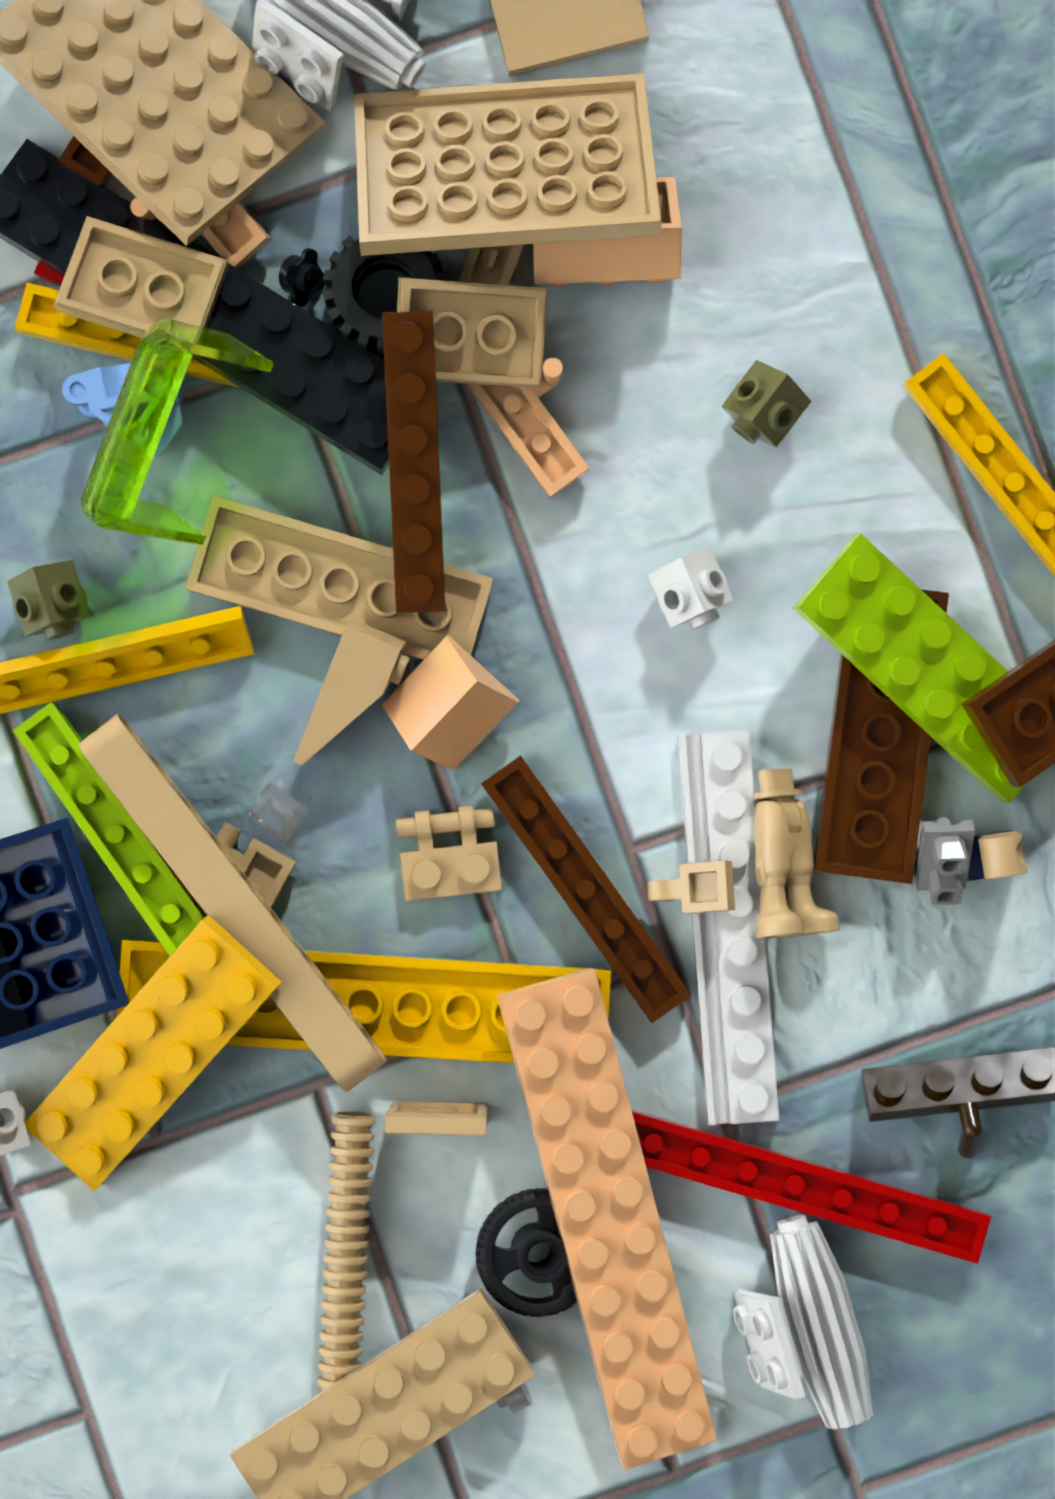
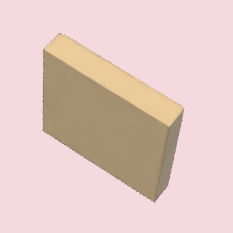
[385,1101,488,1135]

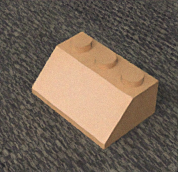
[533,177,682,287]

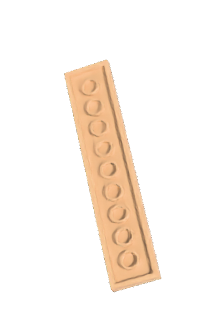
[497,967,717,1470]

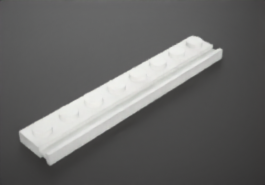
[678,730,779,1126]

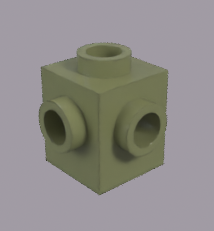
[721,360,812,448]
[7,560,91,640]

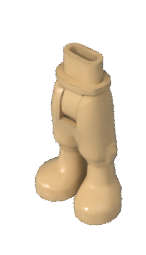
[754,769,840,939]

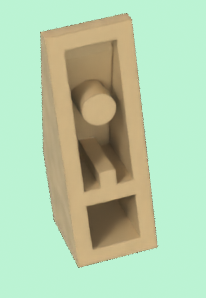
[293,619,410,765]

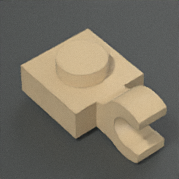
[647,860,735,913]

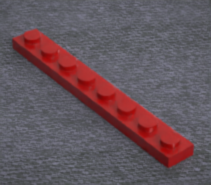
[631,1109,991,1264]

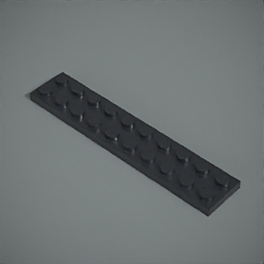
[0,139,389,475]

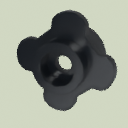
[279,248,325,307]

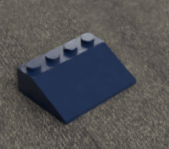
[0,817,129,1049]

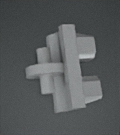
[915,817,975,905]

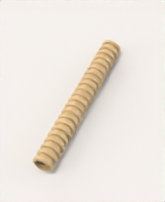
[316,1111,376,1395]

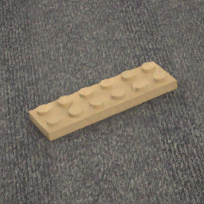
[185,495,494,660]
[229,1288,535,1499]

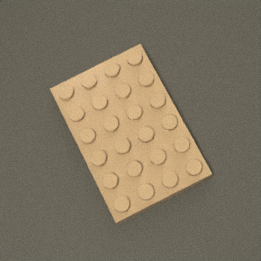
[0,0,326,246]
[354,73,661,256]

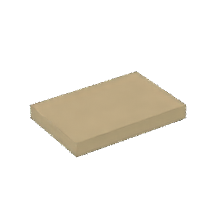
[489,0,649,77]
[54,216,229,355]
[397,278,548,388]

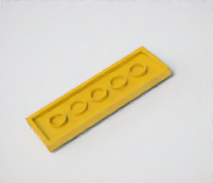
[25,915,282,1191]

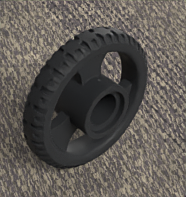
[475,1188,578,1317]

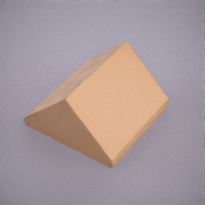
[381,634,519,771]

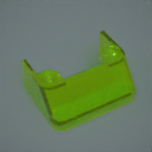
[81,319,274,545]

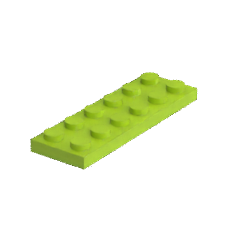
[792,533,1028,803]

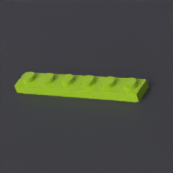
[12,702,206,956]

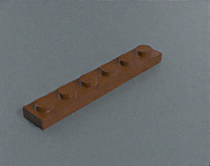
[382,311,446,613]
[481,755,691,1023]

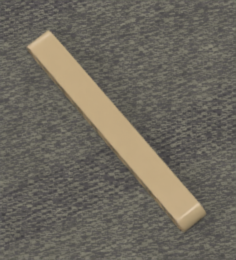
[78,713,387,1092]

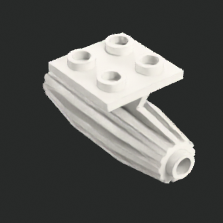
[251,0,426,111]
[733,1214,874,1429]

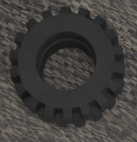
[323,236,446,357]

